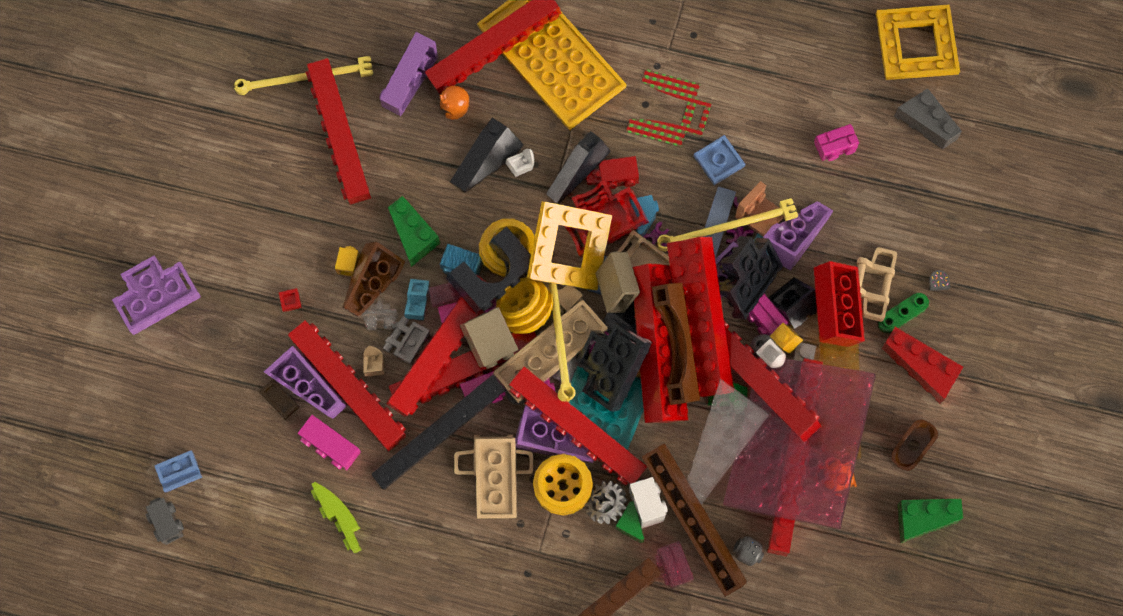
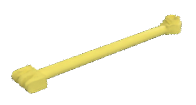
[234,56,373,95]
[657,199,798,252]
[544,281,576,402]

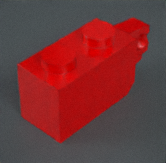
[586,156,639,190]

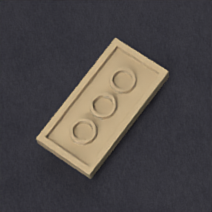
[475,438,517,519]

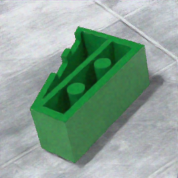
[388,196,440,267]

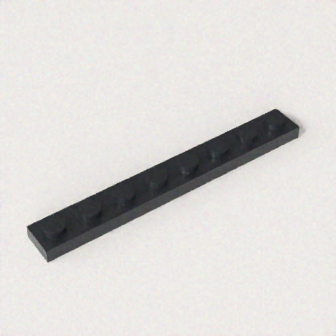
[371,375,506,490]

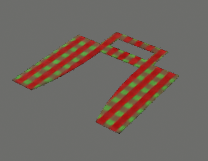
[626,69,712,147]

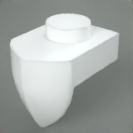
[506,149,534,177]
[756,339,786,368]

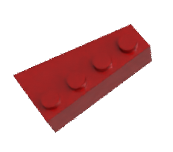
[882,327,963,404]

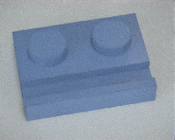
[154,450,202,493]

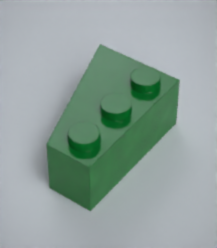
[897,499,963,544]

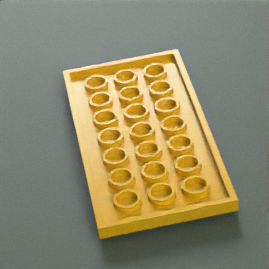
[477,0,627,131]

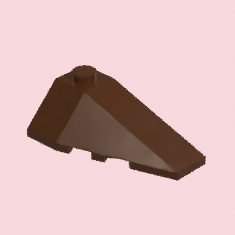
[342,241,406,317]

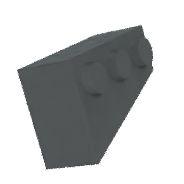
[894,88,962,149]

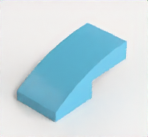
[404,279,429,320]

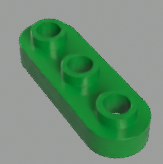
[877,293,929,334]

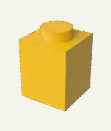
[335,246,360,277]
[770,323,803,354]

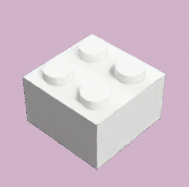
[629,477,668,529]

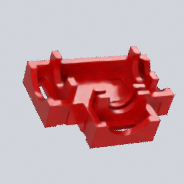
[565,180,649,258]

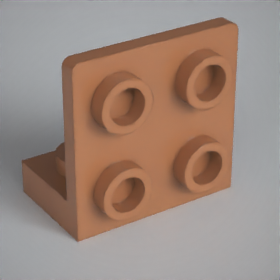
[735,181,784,236]

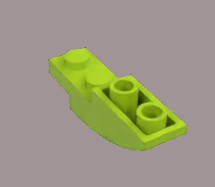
[311,482,362,553]

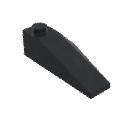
[450,117,524,193]

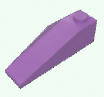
[763,201,833,270]
[516,406,593,463]

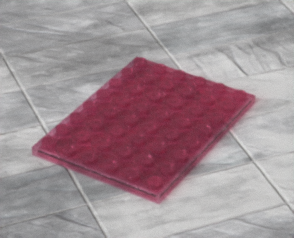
[723,359,876,530]

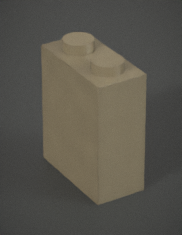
[595,251,640,313]
[460,307,518,369]

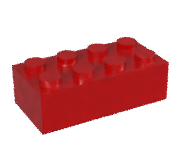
[814,261,865,347]

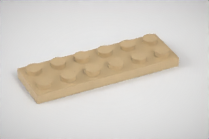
[493,299,608,403]

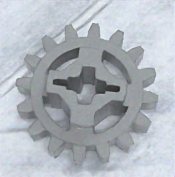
[585,481,628,524]

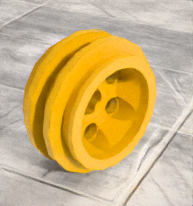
[479,219,535,277]
[496,278,553,334]
[533,454,593,516]

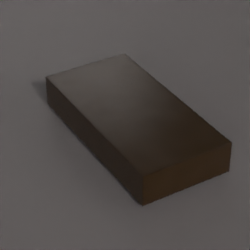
[259,379,299,420]

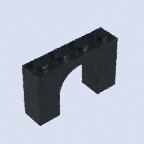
[446,227,531,314]

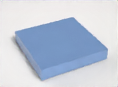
[693,135,745,185]

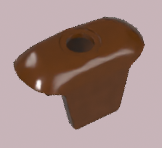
[891,419,938,471]

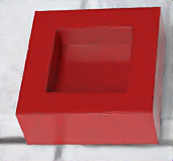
[278,288,302,312]

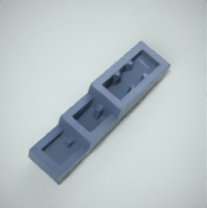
[704,187,736,258]

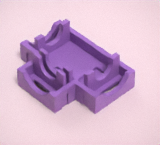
[112,255,201,335]

